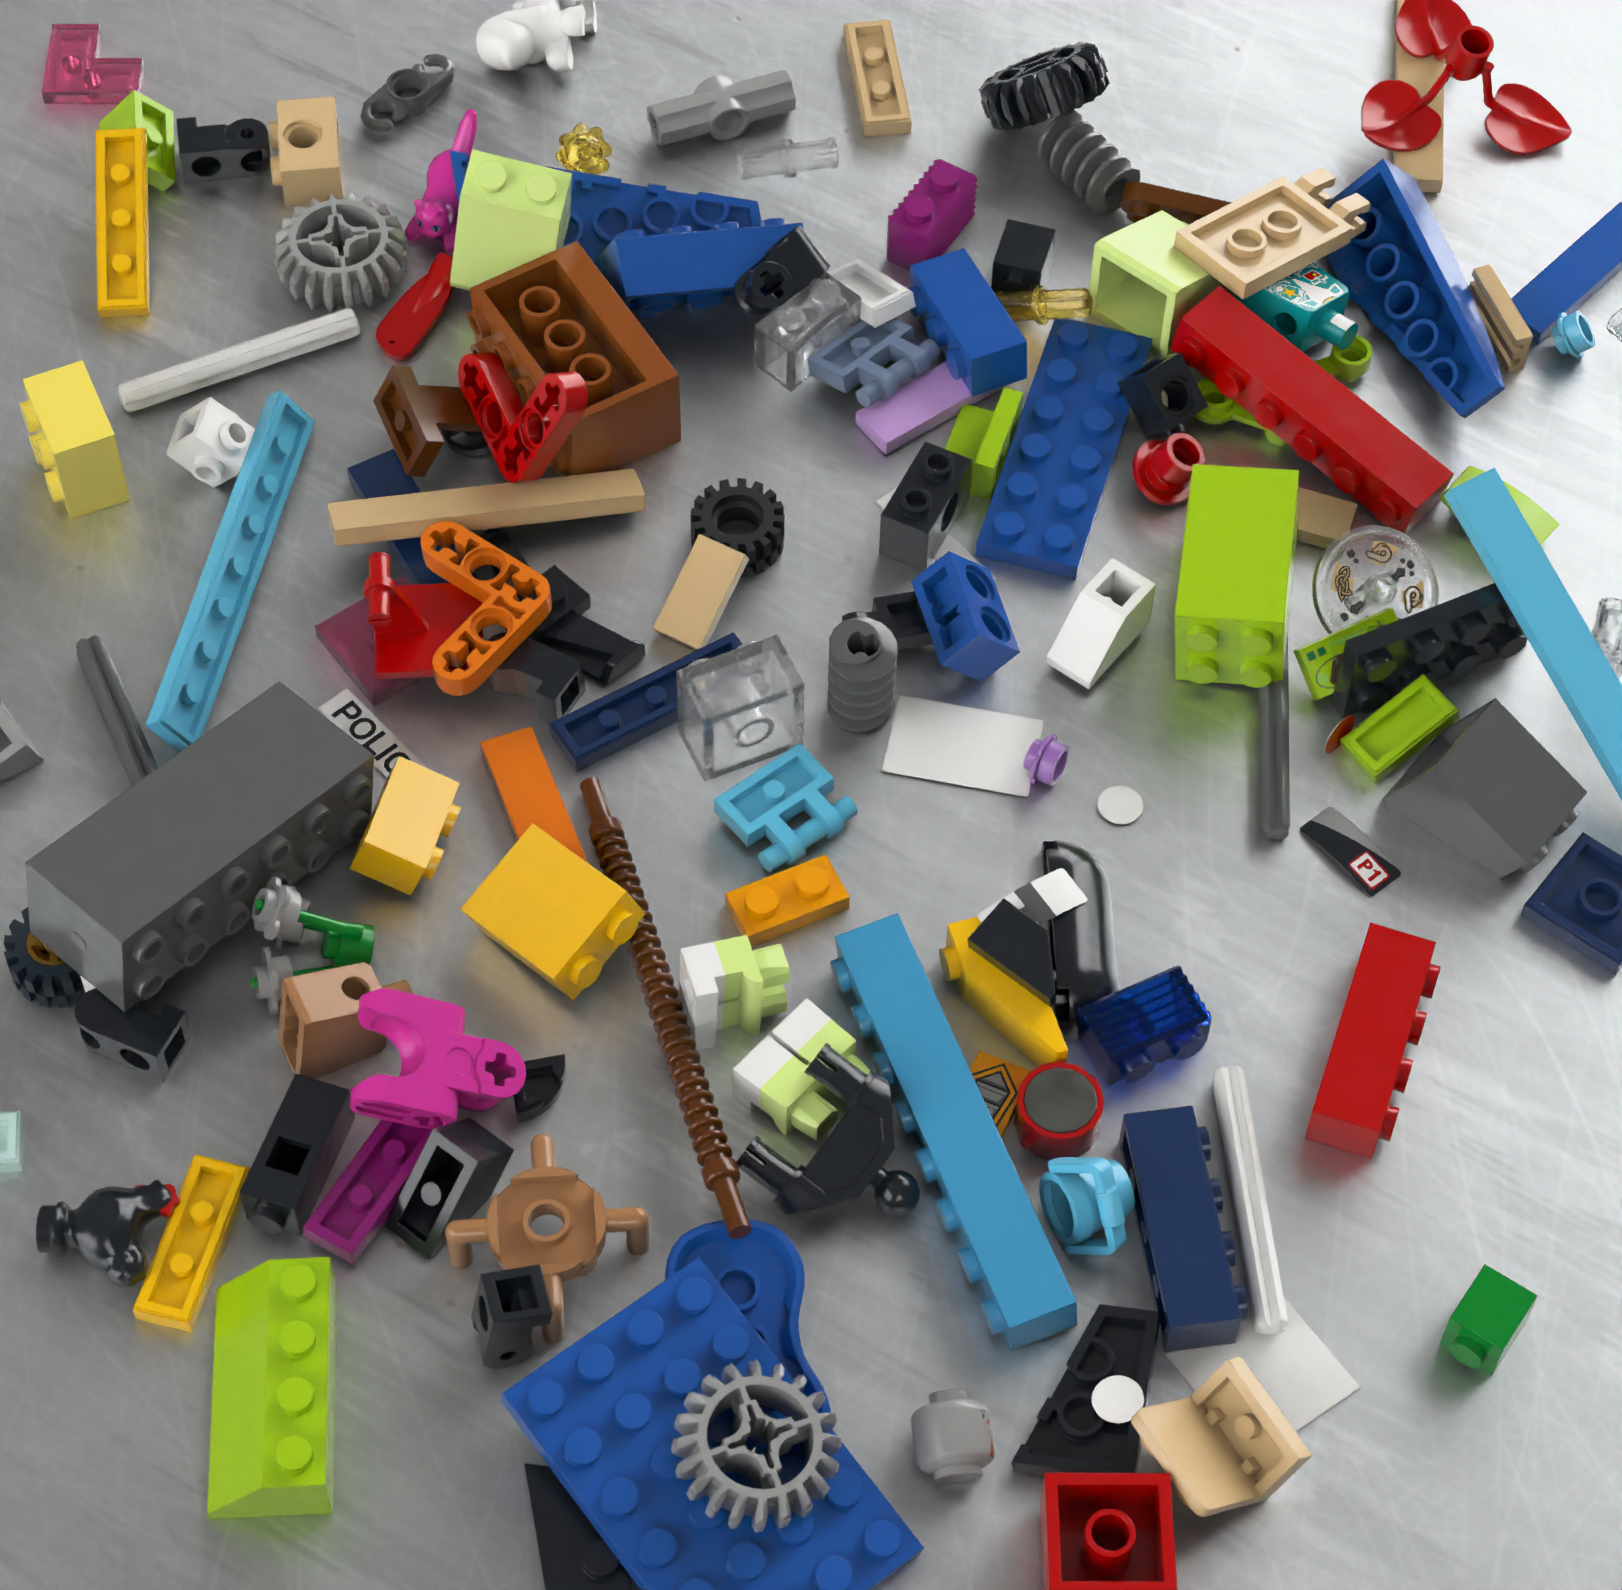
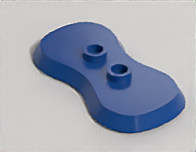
[665,1219,831,1413]

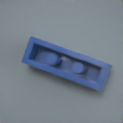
[907,248,1027,397]

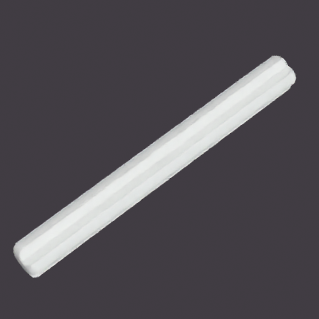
[118,308,360,413]
[1212,1066,1288,1335]

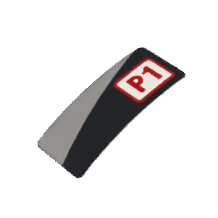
[1300,807,1401,896]

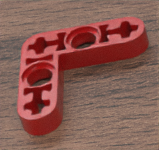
[458,352,588,483]

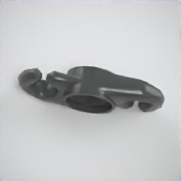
[360,54,456,132]

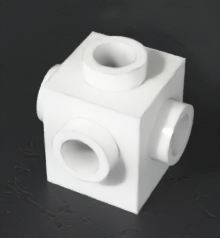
[166,397,255,488]

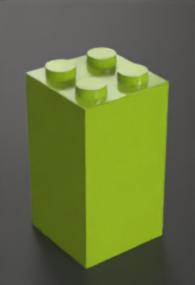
[1175,464,1299,688]

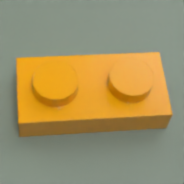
[725,854,850,947]

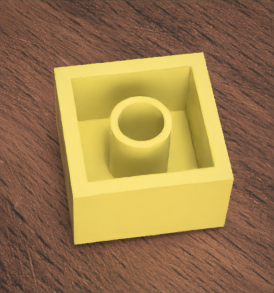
[19,360,130,519]

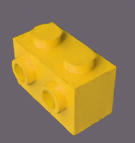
[349,756,461,896]

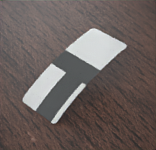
[978,868,1087,925]

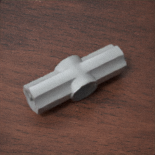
[647,70,796,146]

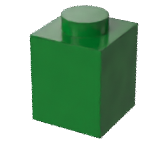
[1440,1264,1538,1375]

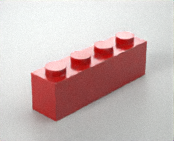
[1305,922,1441,1159]

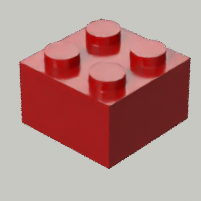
[1040,1473,1177,1590]

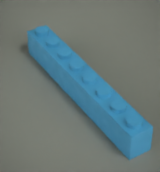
[830,913,1077,1351]

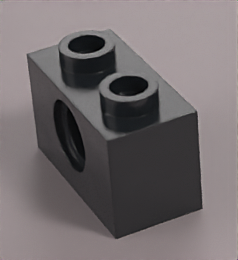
[879,441,972,571]

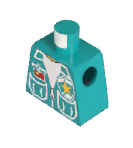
[1235,262,1358,352]

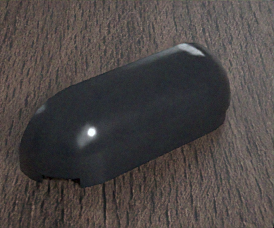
[1041,840,1120,1041]

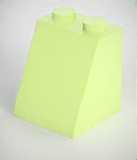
[450,149,572,291]
[1087,210,1234,357]

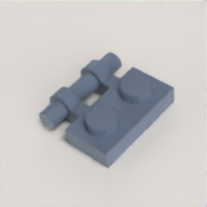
[807,318,940,407]

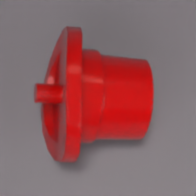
[1132,433,1205,506]

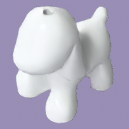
[475,0,597,72]

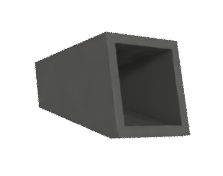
[1382,698,1587,879]

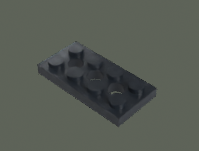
[1331,583,1528,719]

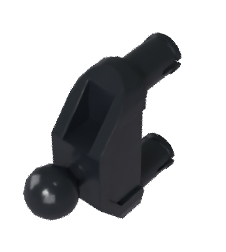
[736,1043,920,1217]

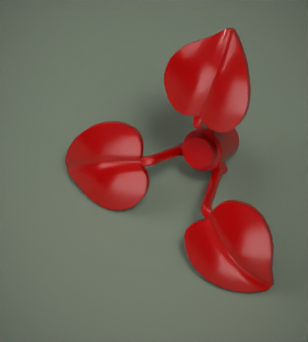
[1361,0,1572,155]

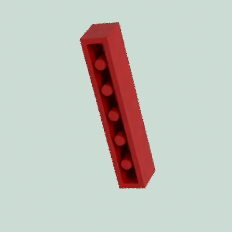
[1170,285,1454,537]

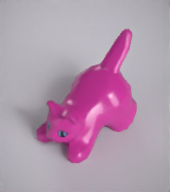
[404,109,477,255]

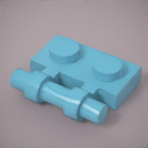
[714,743,858,872]

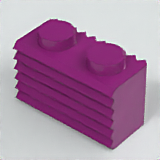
[886,159,978,271]

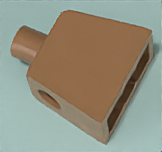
[278,962,413,1079]

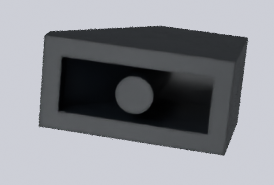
[385,1118,514,1259]

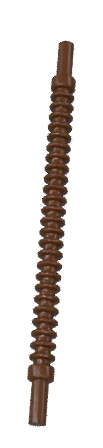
[580,777,752,1239]

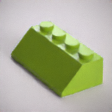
[207,1257,338,1519]

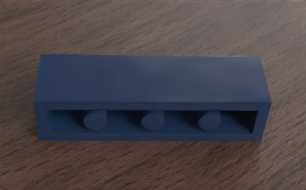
[1119,1106,1248,1353]

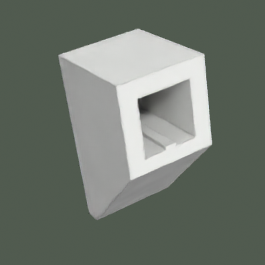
[1046,558,1156,689]

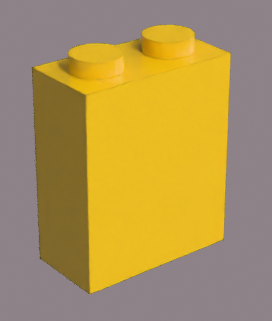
[460,823,645,1001]

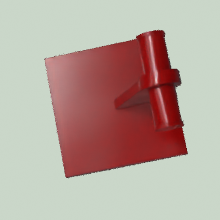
[363,552,483,680]

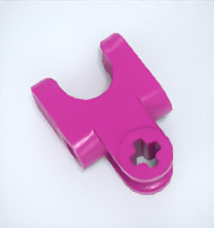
[350,988,526,1129]

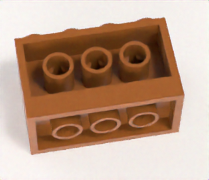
[467,241,681,476]

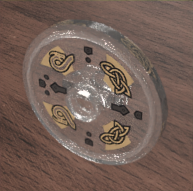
[1312,525,1439,634]

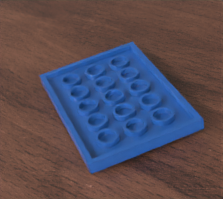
[500,1257,924,1590]

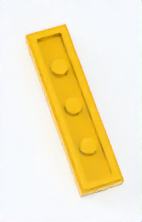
[95,128,150,318]

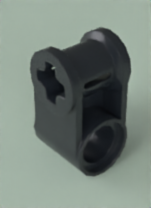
[733,225,831,317]

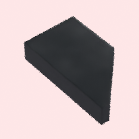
[967,898,1056,1007]

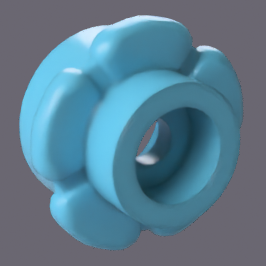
[1551,311,1595,359]

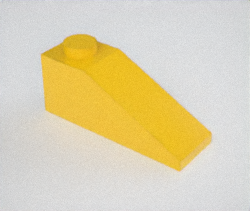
[939,916,1068,1067]

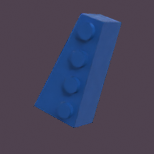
[593,218,804,320]

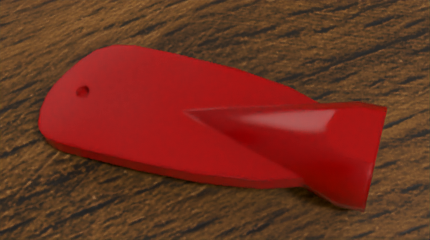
[376,252,456,361]

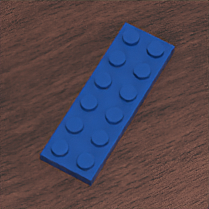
[975,316,1152,580]

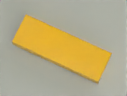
[133,1154,250,1333]

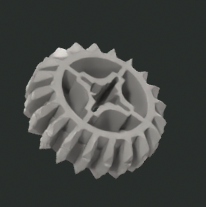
[273,192,408,313]
[671,1359,842,1533]

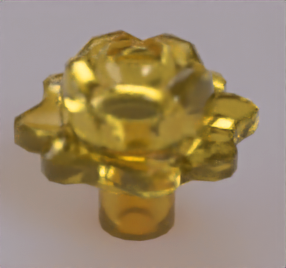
[556,123,613,175]

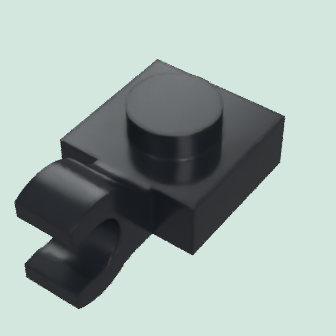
[842,591,933,650]

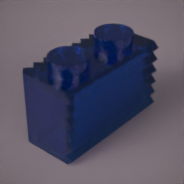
[1076,965,1212,1085]

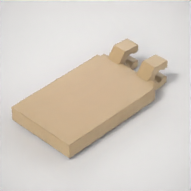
[1174,168,1371,300]

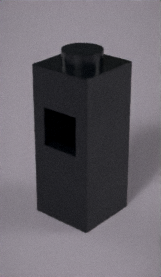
[239,1073,355,1236]

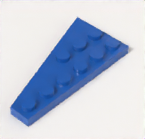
[450,151,761,262]

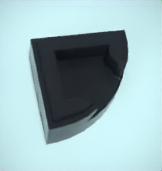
[513,1054,566,1123]

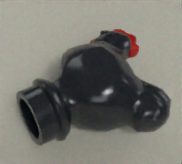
[36,1179,180,1287]

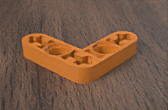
[420,521,552,696]

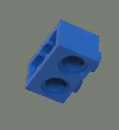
[911,551,1020,682]

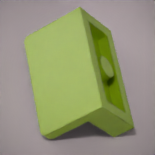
[99,90,176,192]
[945,387,1024,500]

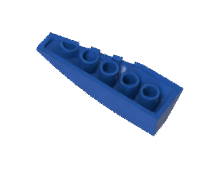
[1326,158,1505,418]

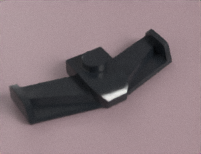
[473,527,645,686]

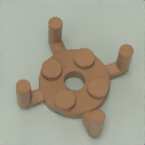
[445,1134,650,1344]

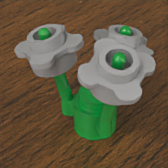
[250,877,375,1015]

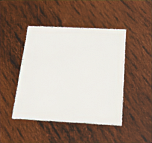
[1166,1297,1361,1432]

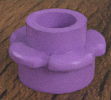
[1024,734,1070,786]

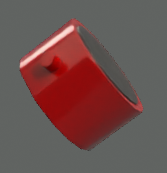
[1014,1062,1104,1160]

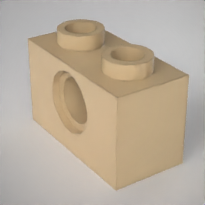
[269,96,344,205]

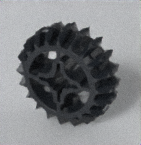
[979,42,1110,131]

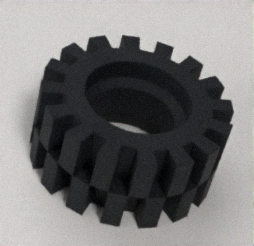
[690,478,785,578]

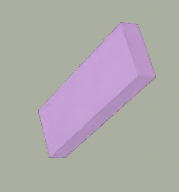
[855,361,1006,455]

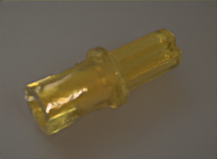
[994,285,1093,325]

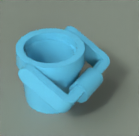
[1039,1157,1135,1255]

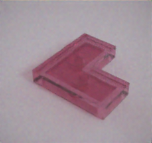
[42,24,144,104]

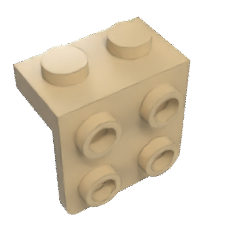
[1131,1357,1313,1517]

